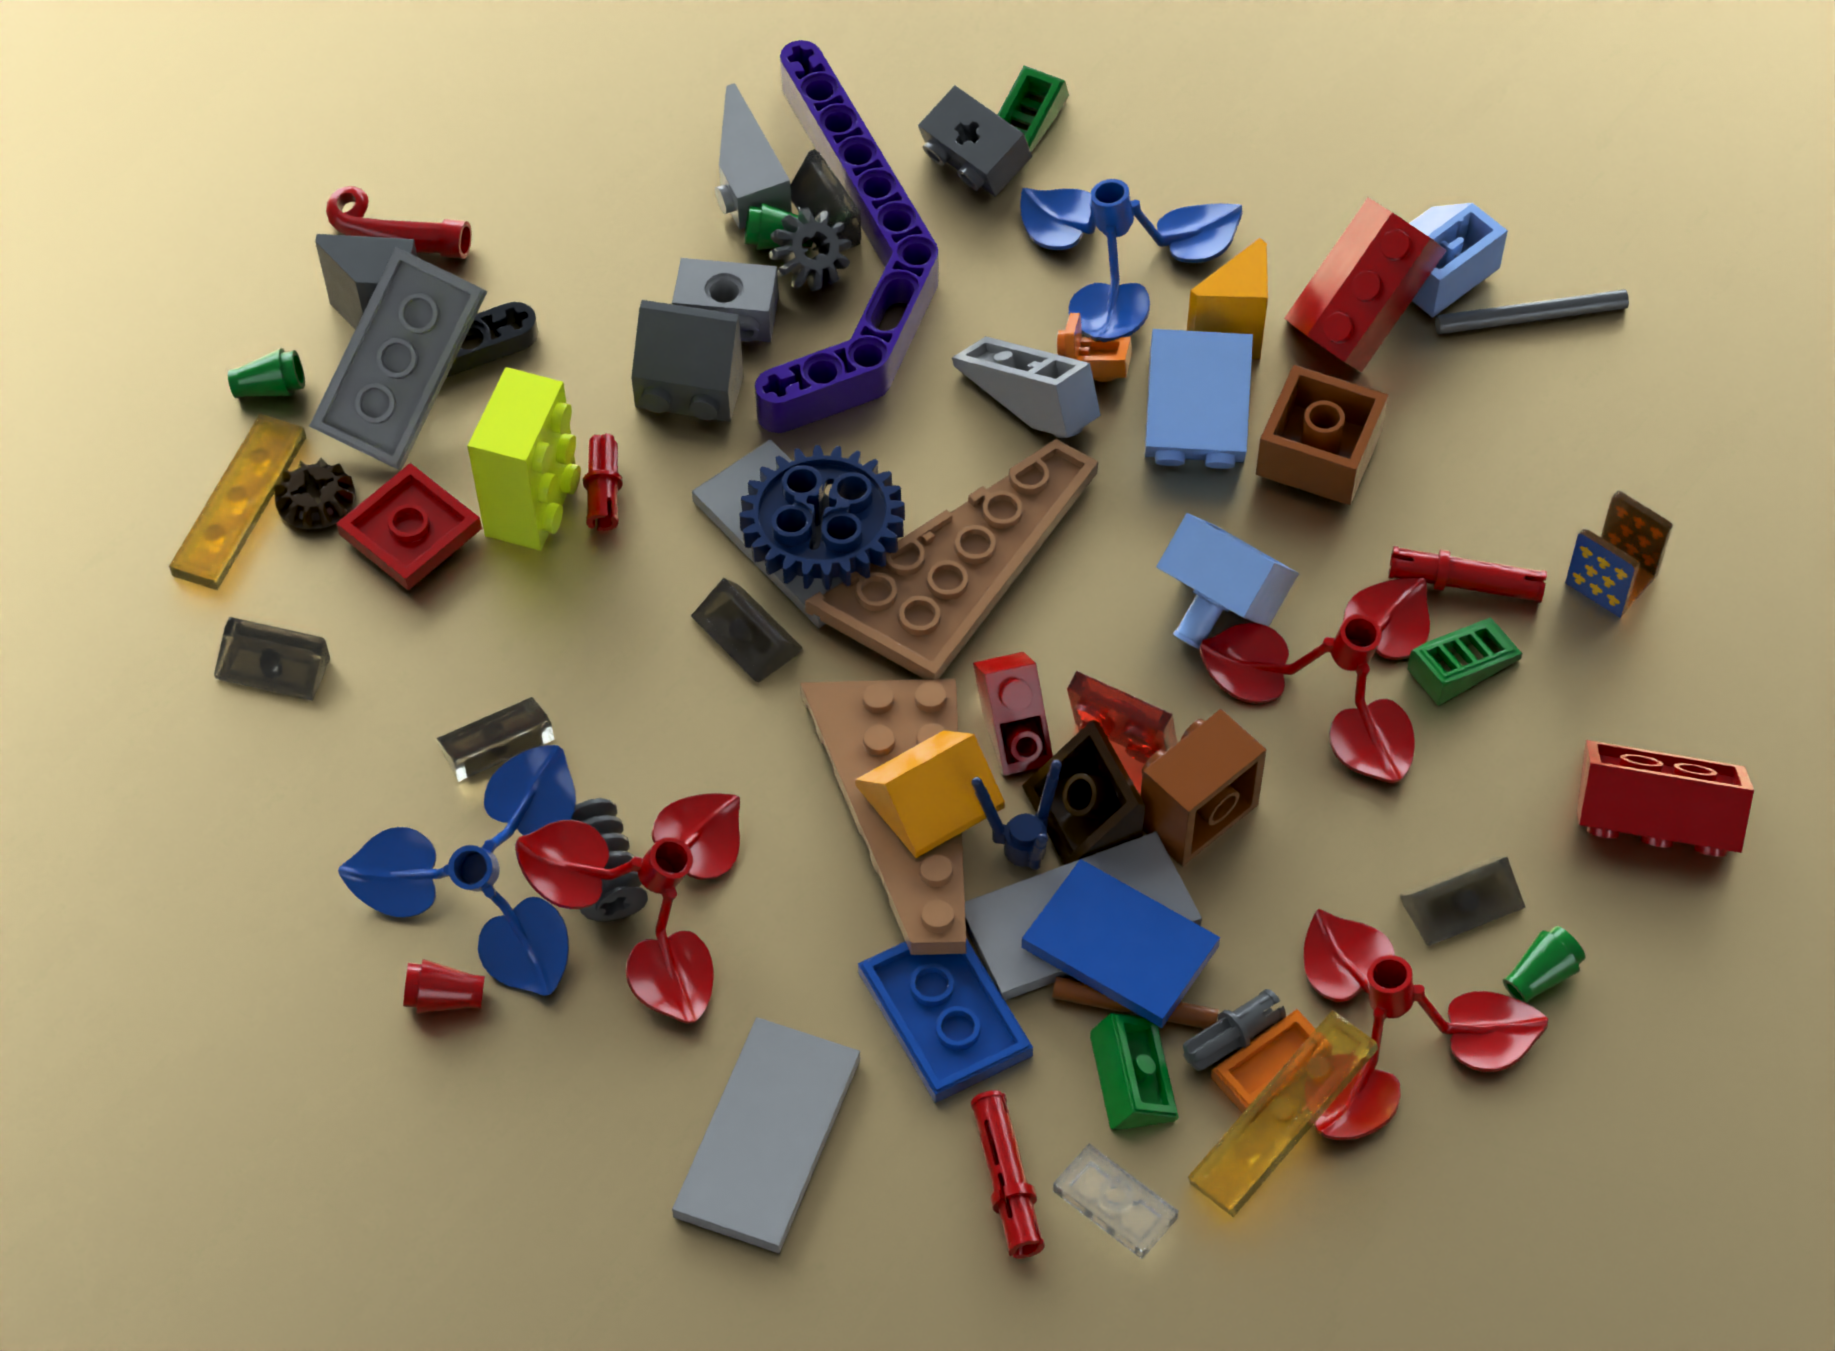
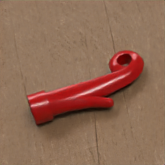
[326,186,472,259]

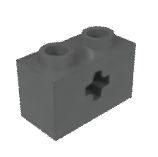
[918,85,1032,197]

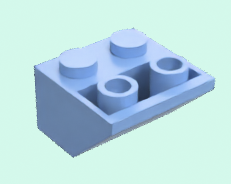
[1409,203,1508,318]

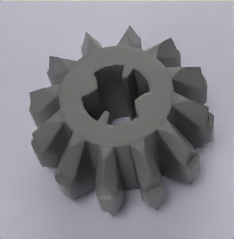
[769,208,852,291]

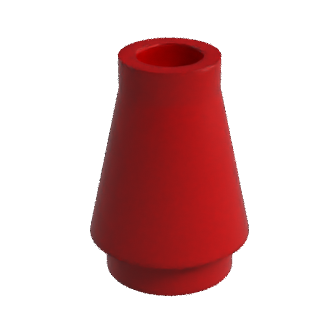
[403,959,485,1013]

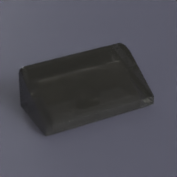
[790,149,861,253]
[691,577,803,683]
[214,617,331,701]
[436,697,554,782]
[1400,857,1526,946]

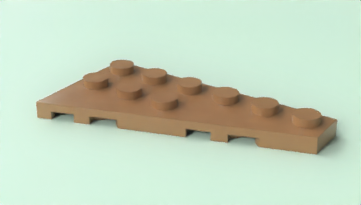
[805,439,1098,680]
[800,679,966,955]

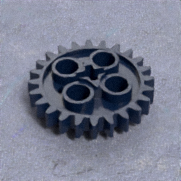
[739,445,905,590]

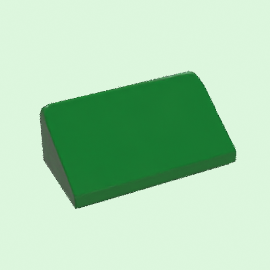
[1090,1013,1179,1130]

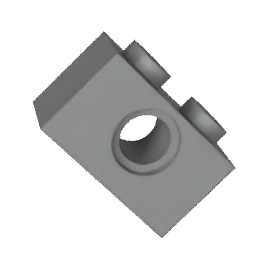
[672,258,779,342]

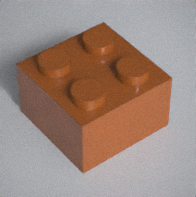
[1255,365,1389,505]
[1140,709,1267,867]

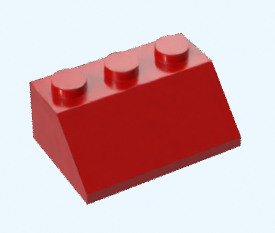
[1284,197,1447,372]
[1577,740,1754,857]

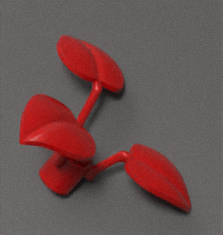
[1200,578,1430,783]
[515,793,740,1024]
[1304,909,1548,1140]

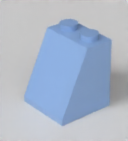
[1145,329,1253,469]

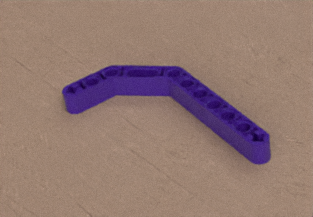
[755,40,939,433]

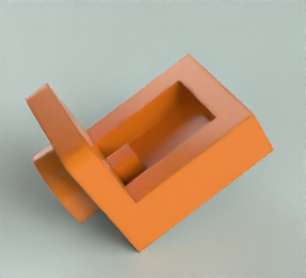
[1057,313,1132,382]

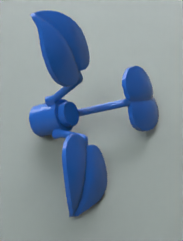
[1020,179,1243,342]
[338,745,576,996]

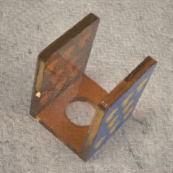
[1565,491,1673,618]

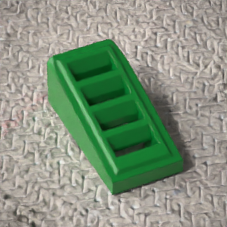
[997,65,1069,153]
[1407,617,1523,706]

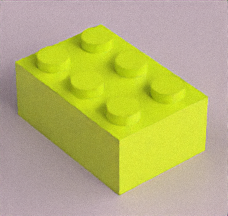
[467,367,581,551]

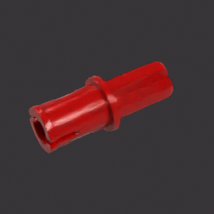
[583,433,623,531]

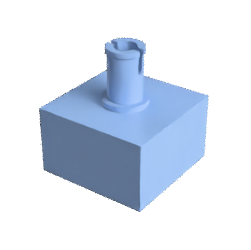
[1156,513,1299,650]

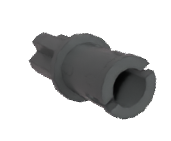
[1183,989,1286,1071]

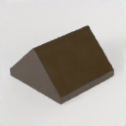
[1022,720,1145,865]

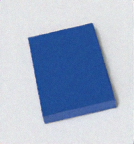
[1021,859,1220,1028]
[858,938,1033,1103]

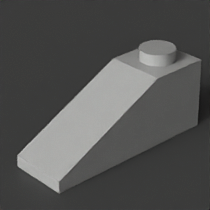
[715,83,792,230]
[952,336,1101,438]

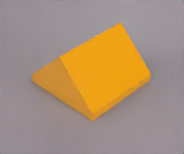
[1187,238,1268,360]
[855,730,1005,858]

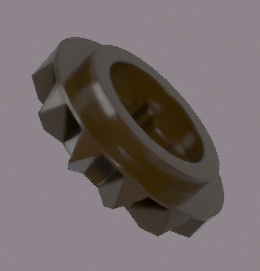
[274,458,355,529]

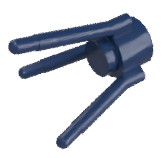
[971,760,1062,870]

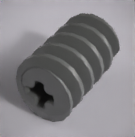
[571,798,648,921]

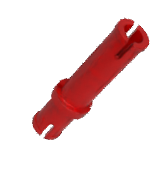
[1388,546,1547,603]
[971,1090,1045,1259]

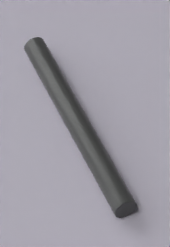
[1435,289,1629,334]

